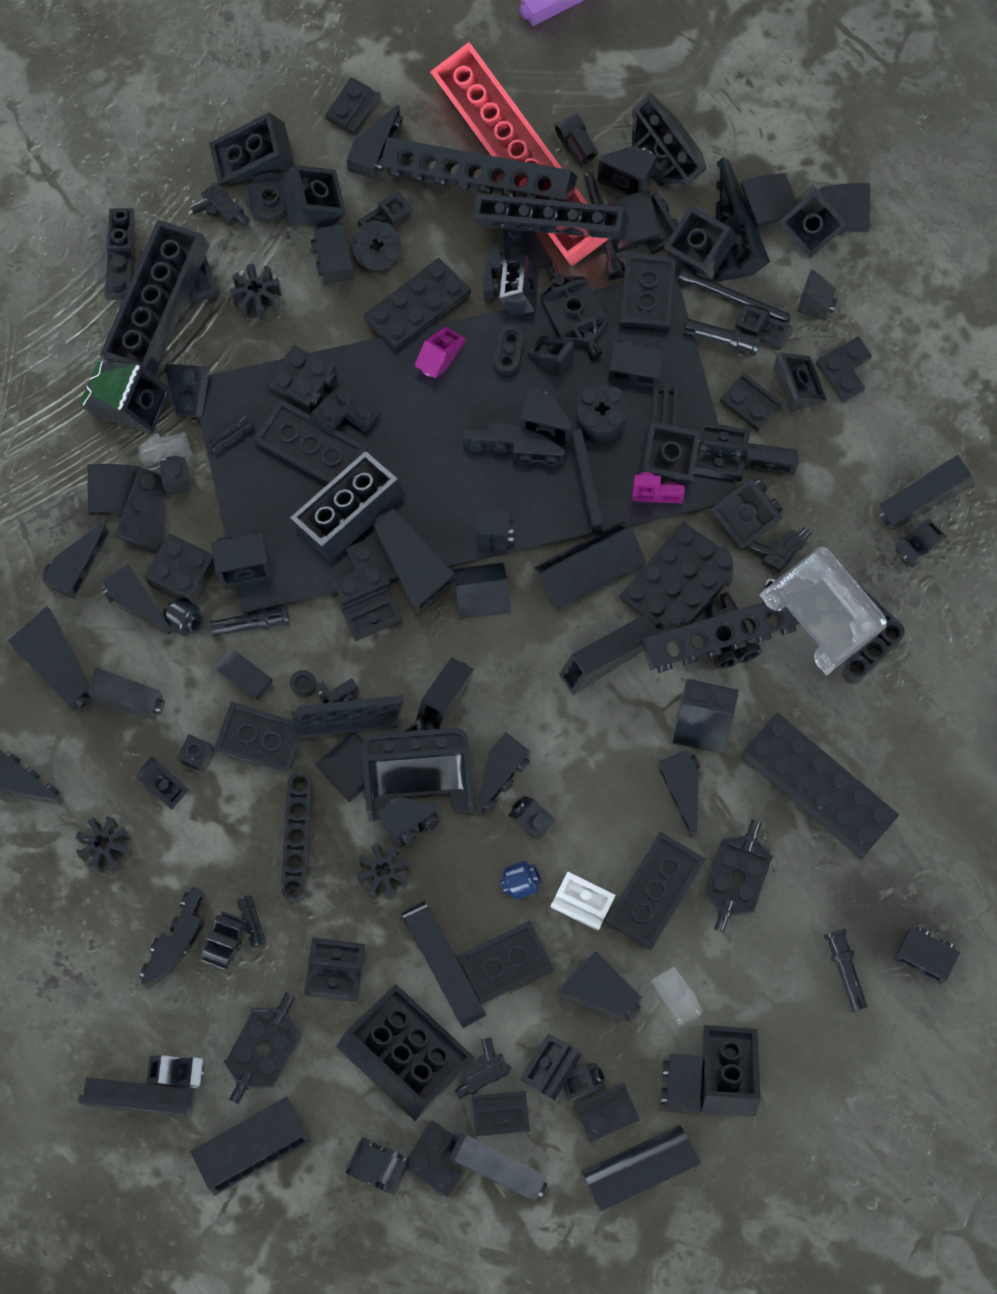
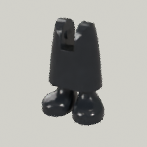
[704,592,762,669]

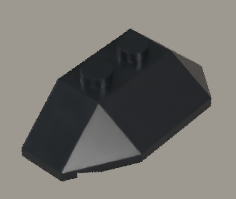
[632,93,707,185]

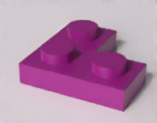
[632,472,685,503]

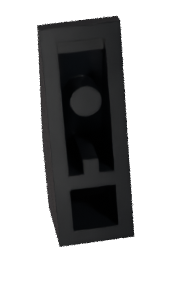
[42,523,109,599]
[102,564,172,635]
[657,749,700,838]

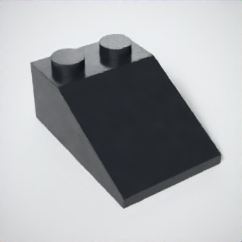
[209,112,295,186]
[701,1025,761,1116]

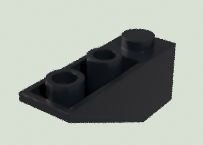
[346,105,403,179]
[477,732,531,816]
[0,750,63,805]

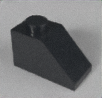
[797,269,838,321]

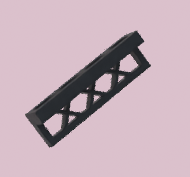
[78,1077,195,1117]

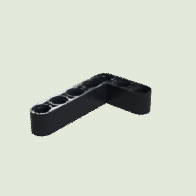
[803,549,905,684]

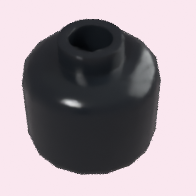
[163,598,203,636]

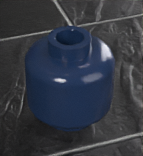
[500,861,542,900]

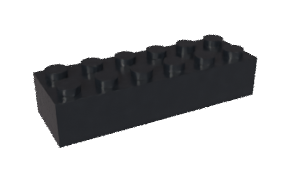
[100,220,210,376]
[740,712,899,860]

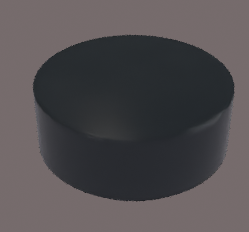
[290,670,317,697]

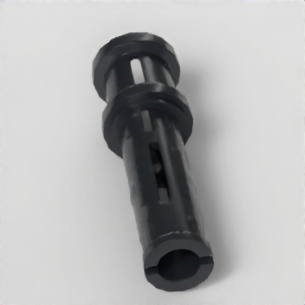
[683,318,761,356]
[210,603,290,637]
[823,929,868,1012]

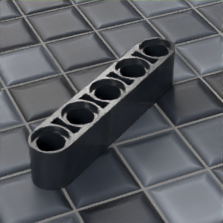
[281,771,313,904]
[401,901,487,1029]

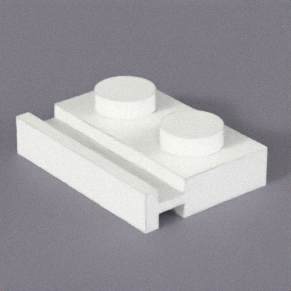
[550,872,615,931]

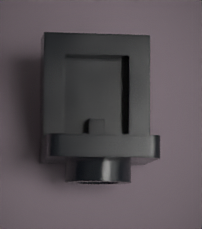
[316,678,359,704]
[508,796,556,840]

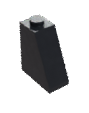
[415,657,474,730]
[87,667,165,721]

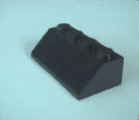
[290,451,405,562]

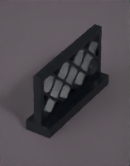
[291,695,404,739]

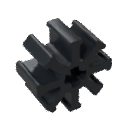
[230,264,282,320]
[76,816,132,873]
[357,843,410,900]
[201,911,247,971]

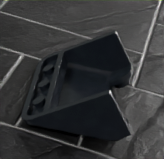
[362,728,474,821]

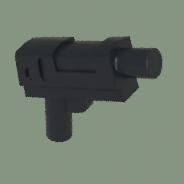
[190,183,250,227]
[750,527,812,574]
[454,1037,512,1099]

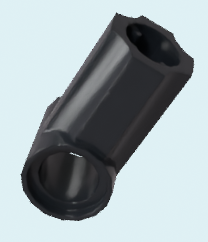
[555,114,598,165]

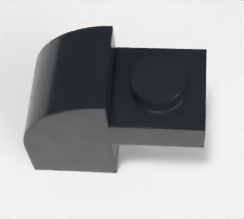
[895,519,947,568]
[146,1055,204,1088]

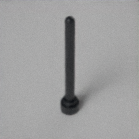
[584,172,625,280]
[677,265,791,323]

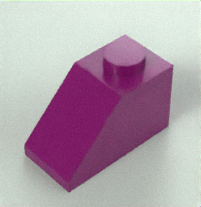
[414,327,466,378]

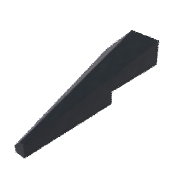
[715,157,770,281]

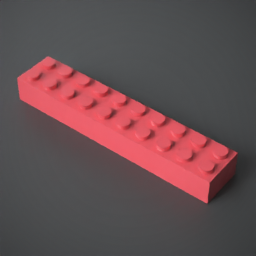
[430,42,608,267]

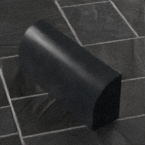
[534,521,646,609]
[190,1096,311,1196]
[581,1125,701,1212]

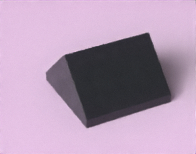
[773,353,827,413]
[453,562,511,619]

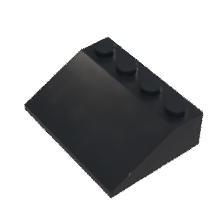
[336,984,474,1121]

